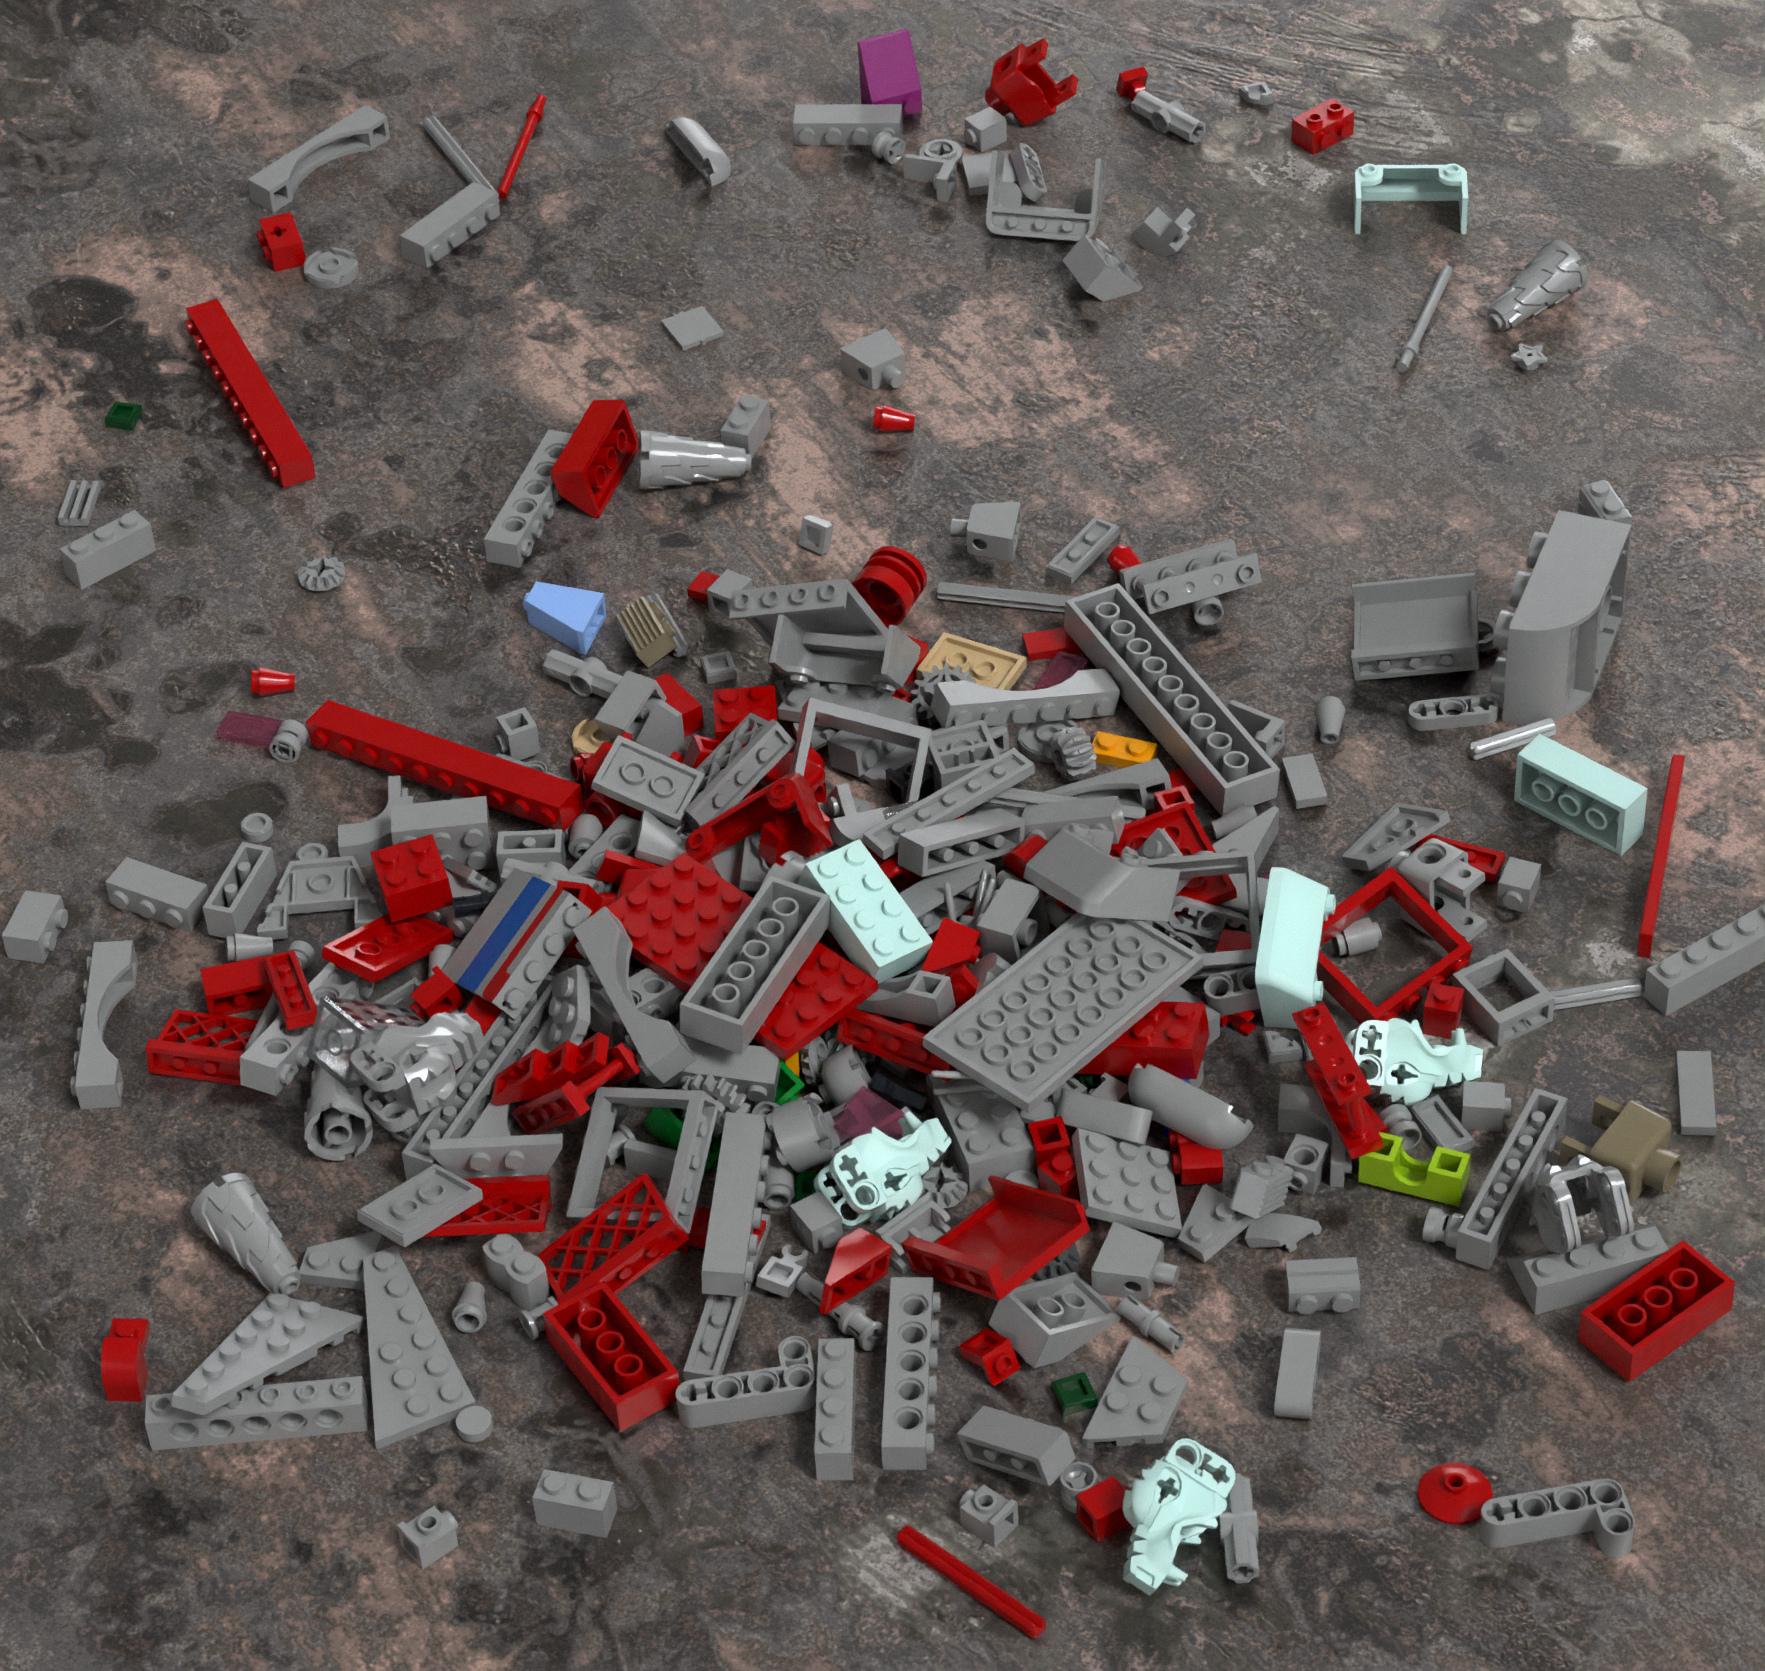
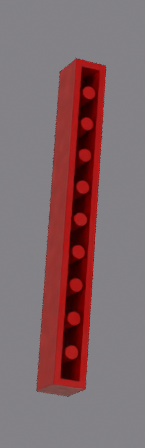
[184,298,316,488]
[306,700,585,832]

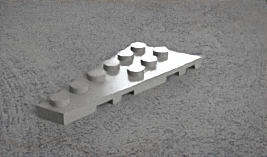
[363,1245,476,1450]
[172,1293,366,1416]

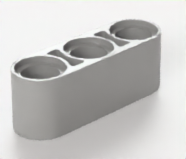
[1204,965,1261,1016]
[1056,1089,1153,1145]
[1274,1327,1321,1420]

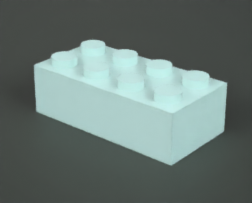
[1514,734,1648,856]
[797,839,933,984]

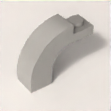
[338,775,415,868]
[1278,1084,1359,1187]

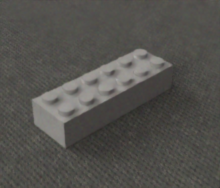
[680,875,830,1055]

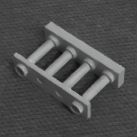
[1119,539,1262,614]

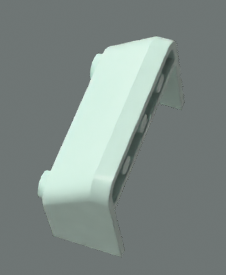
[1354,164,1468,234]
[1255,867,1336,1029]

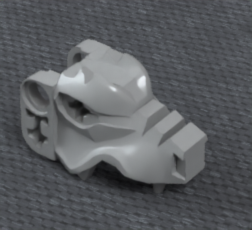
[350,1012,486,1132]
[1529,1154,1634,1253]

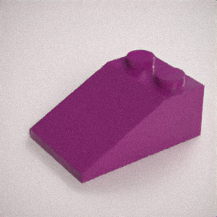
[857,28,923,117]

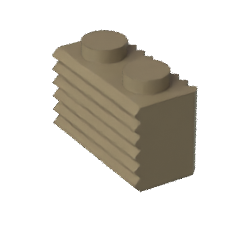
[615,596,678,668]

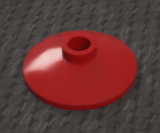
[1418,1463,1492,1525]

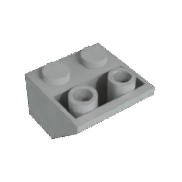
[1063,235,1143,302]

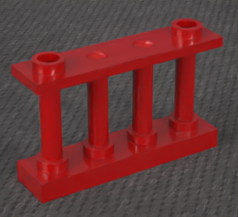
[1292,1002,1384,1159]
[836,1008,956,1081]
[510,1042,641,1135]

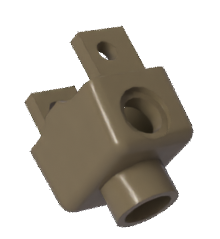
[1559,1095,1683,1204]

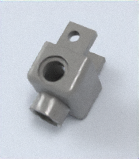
[1387,838,1487,943]

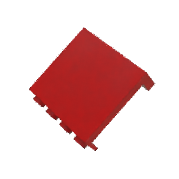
[901,1175,1090,1301]

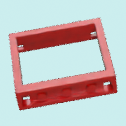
[1316,867,1473,1029]

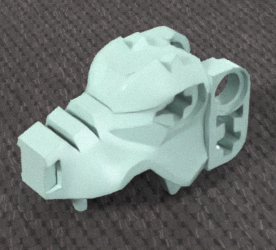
[1344,1018,1483,1107]
[814,1111,952,1230]
[1123,1439,1236,1596]

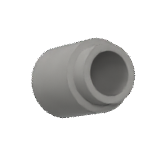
[568,814,603,860]
[1331,917,1382,957]
[761,1157,794,1210]

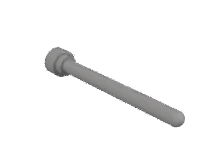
[245,940,315,1051]

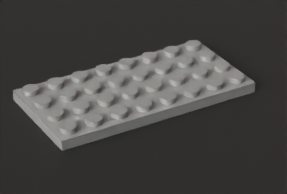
[923,912,1204,1113]

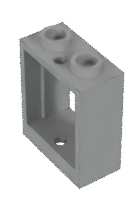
[1452,948,1555,1047]

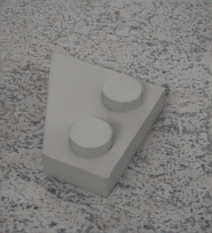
[1178,1183,1254,1263]
[299,1231,385,1290]

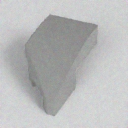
[1244,1213,1322,1253]

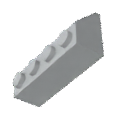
[1507,1223,1669,1315]

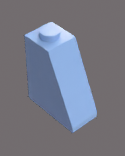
[523,581,607,655]

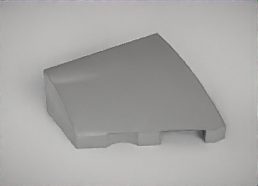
[634,810,687,867]

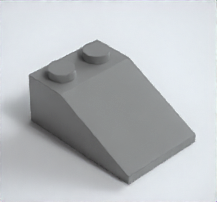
[988,1272,1122,1368]

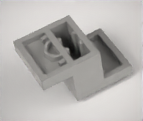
[928,719,1000,817]

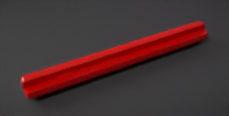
[897,1525,1046,1639]

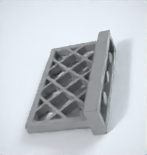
[684,712,796,827]

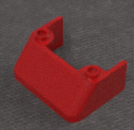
[685,772,834,875]

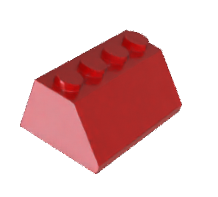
[551,400,638,518]

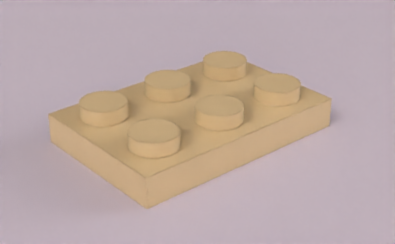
[916,632,1027,690]

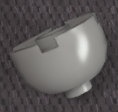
[818,1044,880,1112]

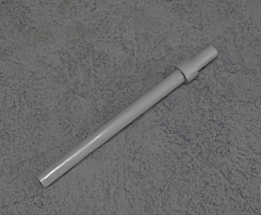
[1396,265,1453,373]

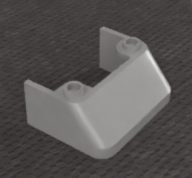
[986,150,1107,242]
[769,614,921,694]
[1023,823,1180,922]

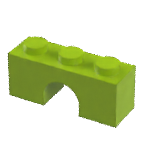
[1358,1132,1471,1207]

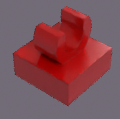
[1116,66,1148,102]

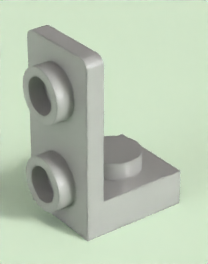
[903,154,957,202]
[1228,700,1285,760]

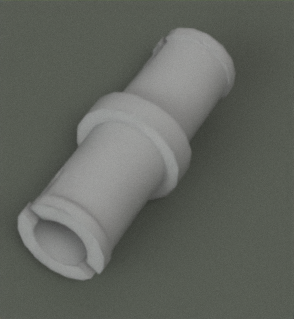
[1117,1294,1186,1353]

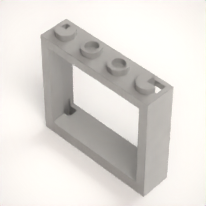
[786,697,932,822]
[1139,848,1261,980]
[566,1087,720,1234]

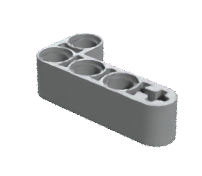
[676,1336,817,1428]
[1480,1479,1635,1558]

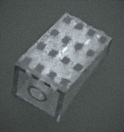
[307,996,426,1089]

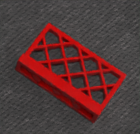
[145,1009,259,1087]
[537,1172,690,1304]
[422,1175,552,1237]

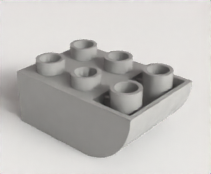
[1490,510,1632,724]

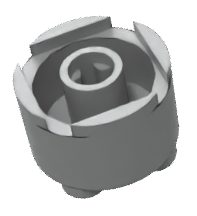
[766,1093,840,1172]

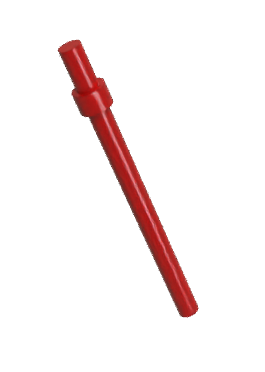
[497,94,547,199]

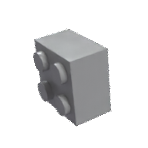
[976,878,1051,965]

